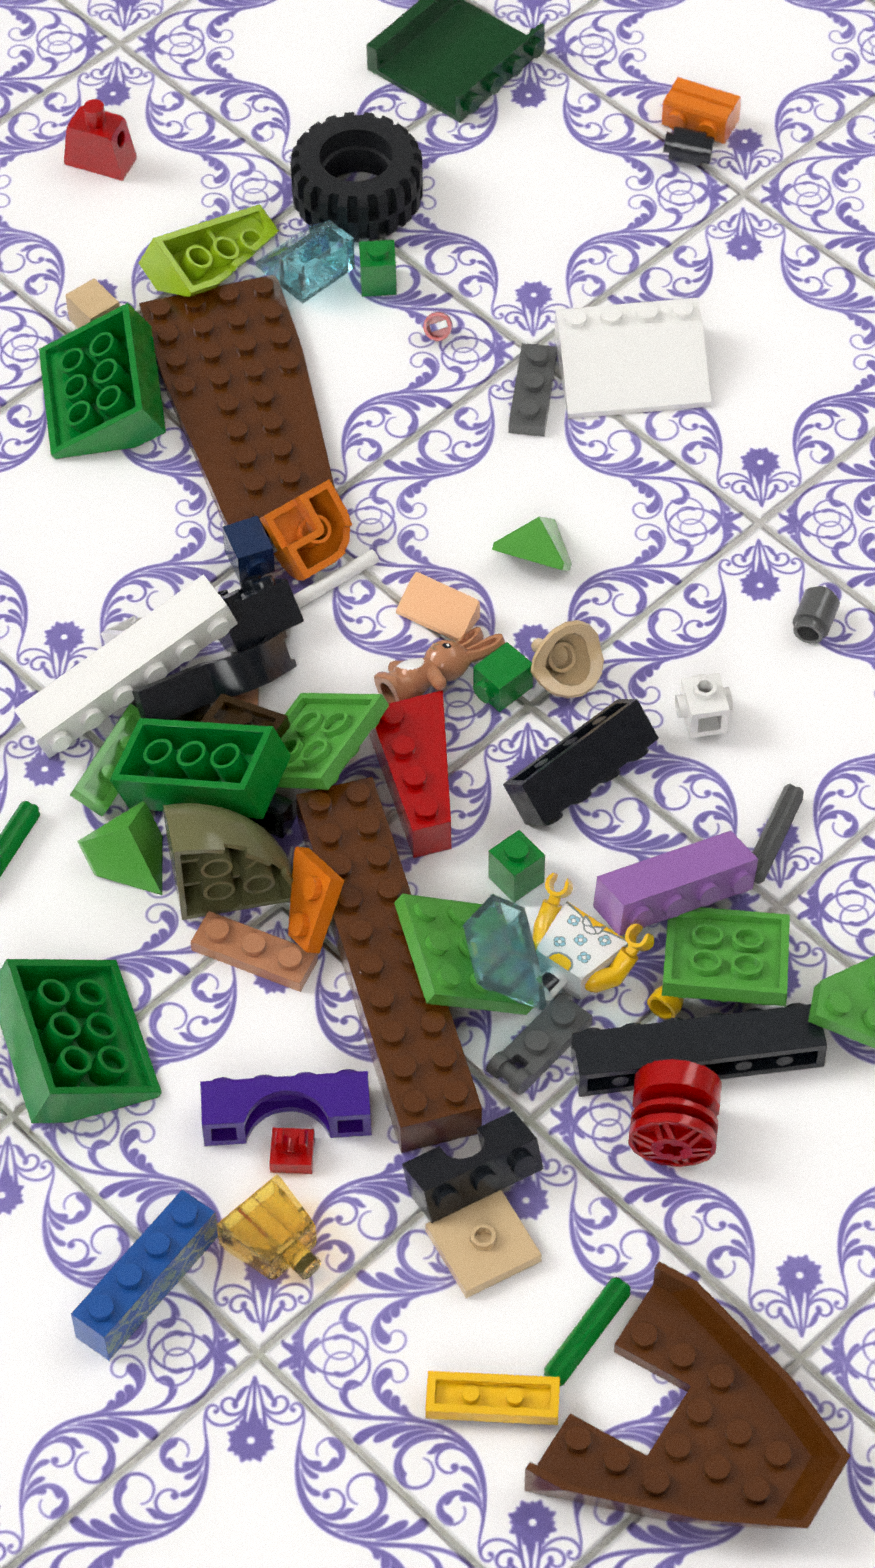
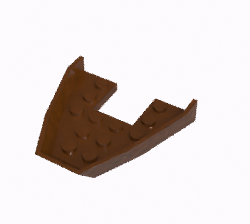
[525,1261,850,1529]

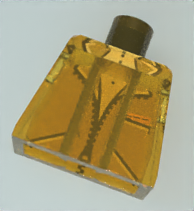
[216,1174,321,1280]

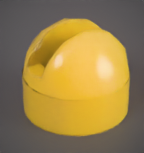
[647,986,684,1020]

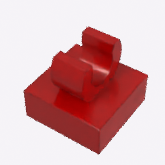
[269,1127,315,1174]

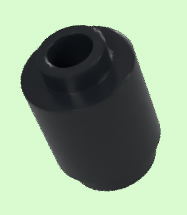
[663,126,715,166]

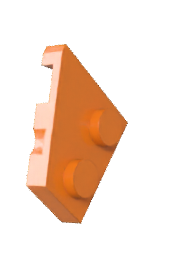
[288,846,345,954]

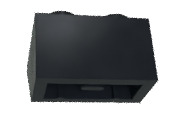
[218,574,304,653]

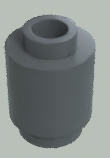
[793,586,840,644]

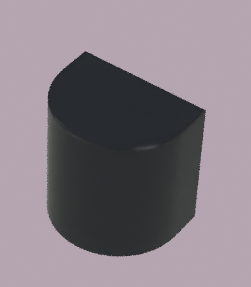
[249,792,297,839]

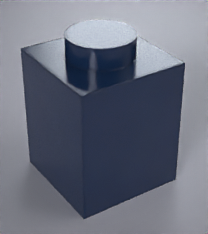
[222,516,275,582]

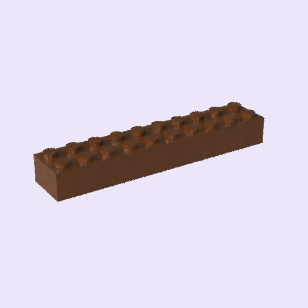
[296,777,482,1153]

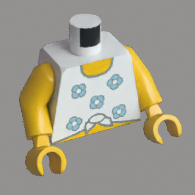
[531,873,654,1001]

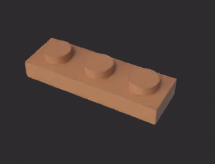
[191,911,318,992]

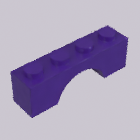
[200,1069,372,1146]

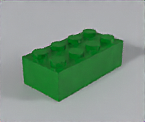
[110,718,291,819]

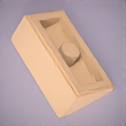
[396,572,480,642]

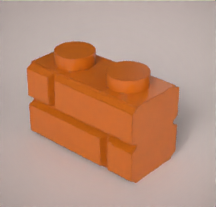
[662,77,741,144]

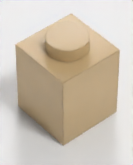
[65,278,120,328]

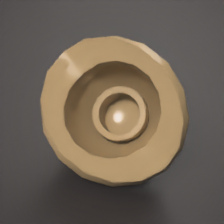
[531,620,604,699]

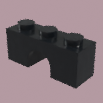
[402,1111,544,1223]

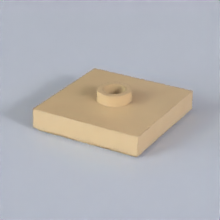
[425,1190,542,1298]

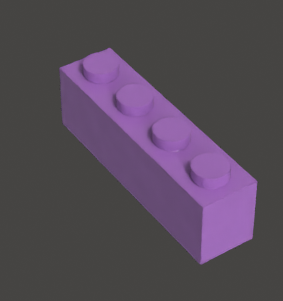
[593,830,758,936]

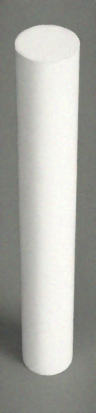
[294,549,379,609]

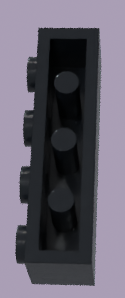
[503,699,659,827]

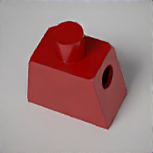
[64,99,137,181]

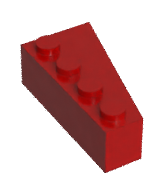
[369,690,451,858]

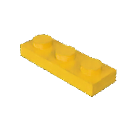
[425,1371,560,1425]

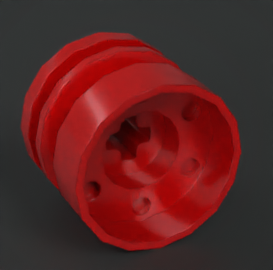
[628,1059,722,1167]

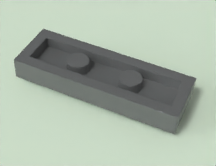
[508,343,557,436]

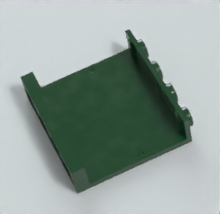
[366,0,546,123]

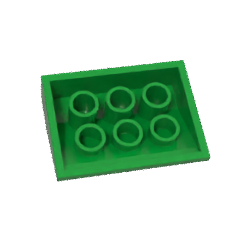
[39,303,166,459]
[0,959,162,1123]

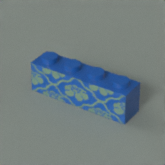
[71,1189,219,1361]

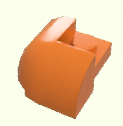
[259,479,353,581]

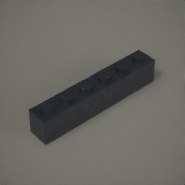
[571,1003,827,1097]

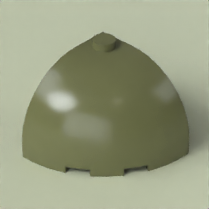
[163,803,293,920]

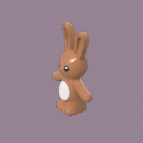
[374,627,505,703]

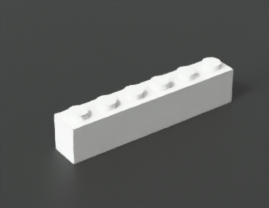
[14,574,238,758]

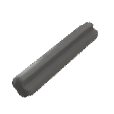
[752,784,804,884]

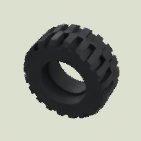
[290,112,423,242]

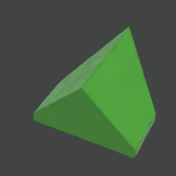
[492,516,572,571]
[77,801,162,895]

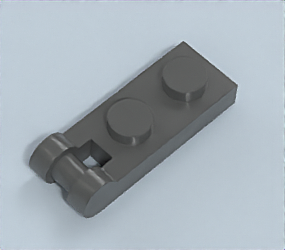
[486,993,593,1095]

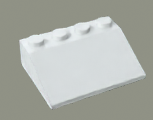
[555,298,712,419]

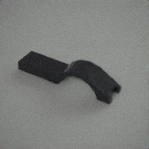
[132,630,297,720]

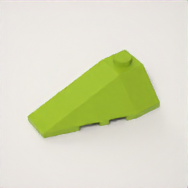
[138,204,279,297]

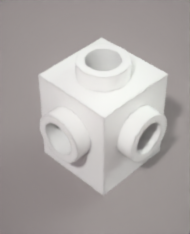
[675,673,733,738]

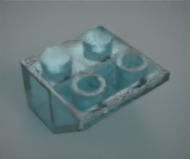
[256,220,355,303]
[463,894,547,1010]

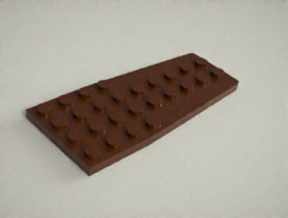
[139,274,335,537]

